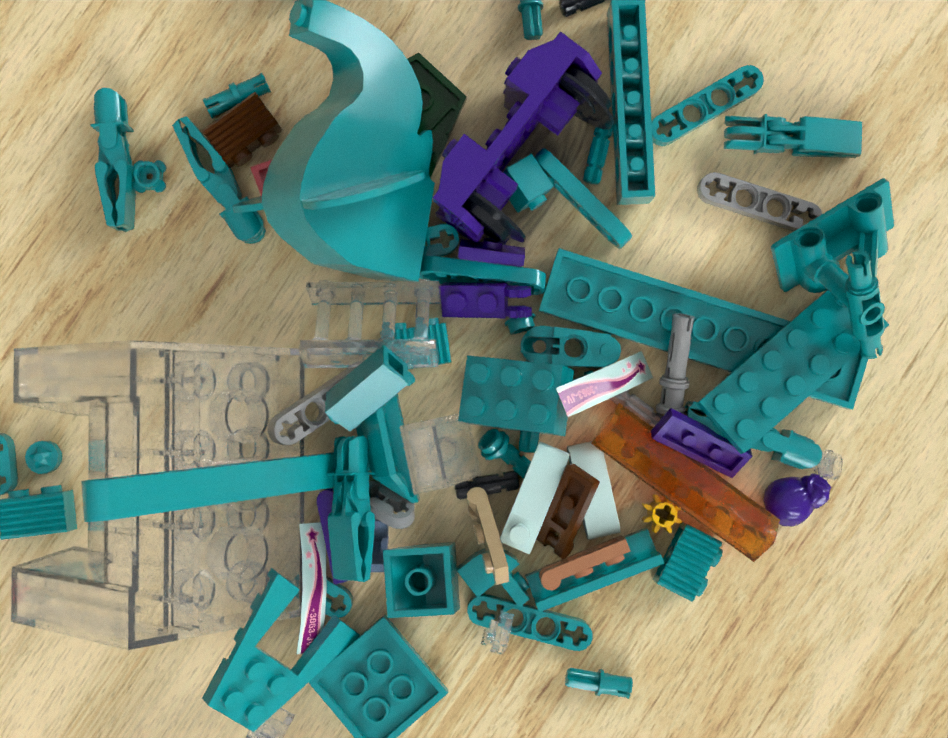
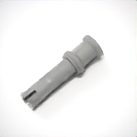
[656,313,694,415]

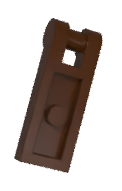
[536,464,600,559]

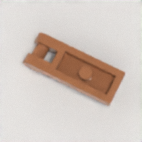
[539,535,631,590]

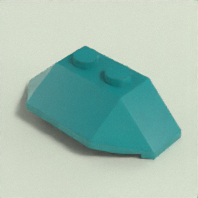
[356,393,420,503]

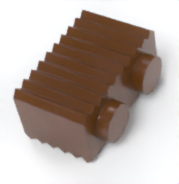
[202,92,283,168]

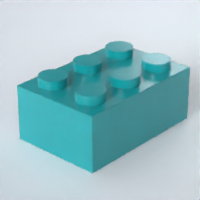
[458,355,574,437]

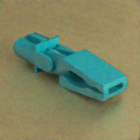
[90,88,136,232]
[724,114,862,158]
[172,116,266,244]
[684,401,822,469]
[327,436,375,582]

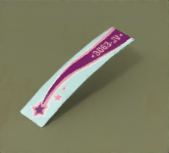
[556,351,653,417]
[296,522,327,655]

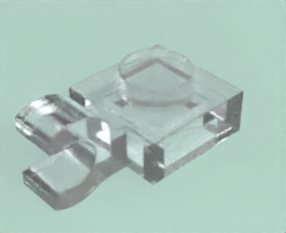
[481,611,514,655]

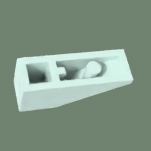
[500,441,570,555]

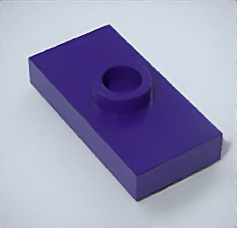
[458,238,525,267]

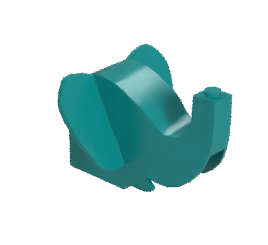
[232,0,435,282]

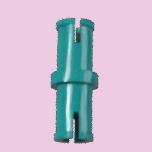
[202,73,271,119]

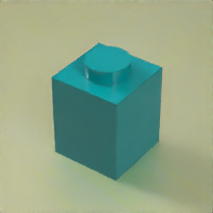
[503,154,554,213]

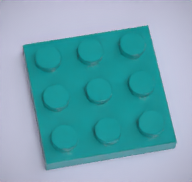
[308,615,448,738]

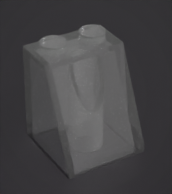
[400,413,481,494]

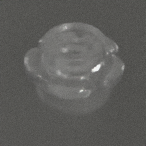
[814,449,843,481]

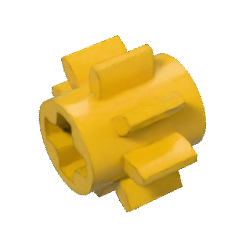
[641,493,683,534]

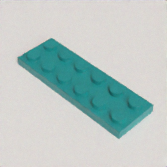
[696,290,889,454]

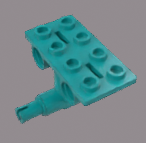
[771,178,894,359]

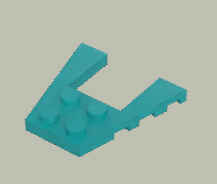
[202,568,360,732]

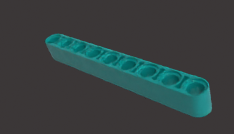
[81,452,334,522]

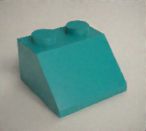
[383,542,460,618]

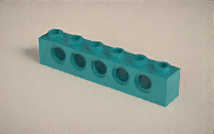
[607,0,656,205]

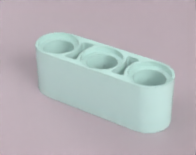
[567,440,621,540]

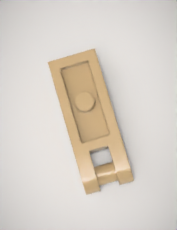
[467,487,509,585]

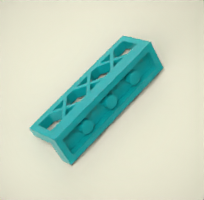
[525,528,665,613]

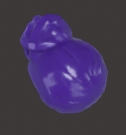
[763,473,831,527]

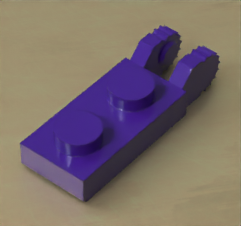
[440,282,532,318]

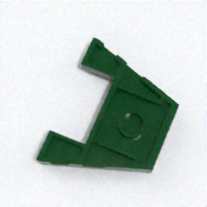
[407,53,467,179]

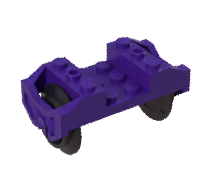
[433,31,614,245]

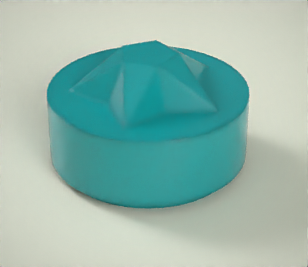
[25,441,62,474]

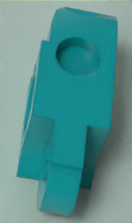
[520,326,621,368]

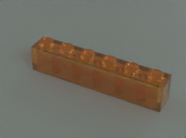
[591,403,780,562]

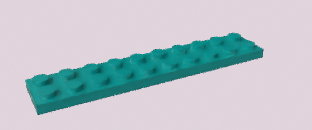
[538,248,868,410]

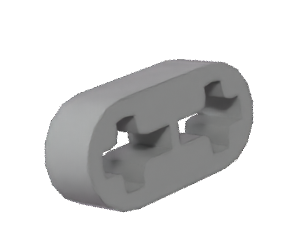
[369,481,415,529]

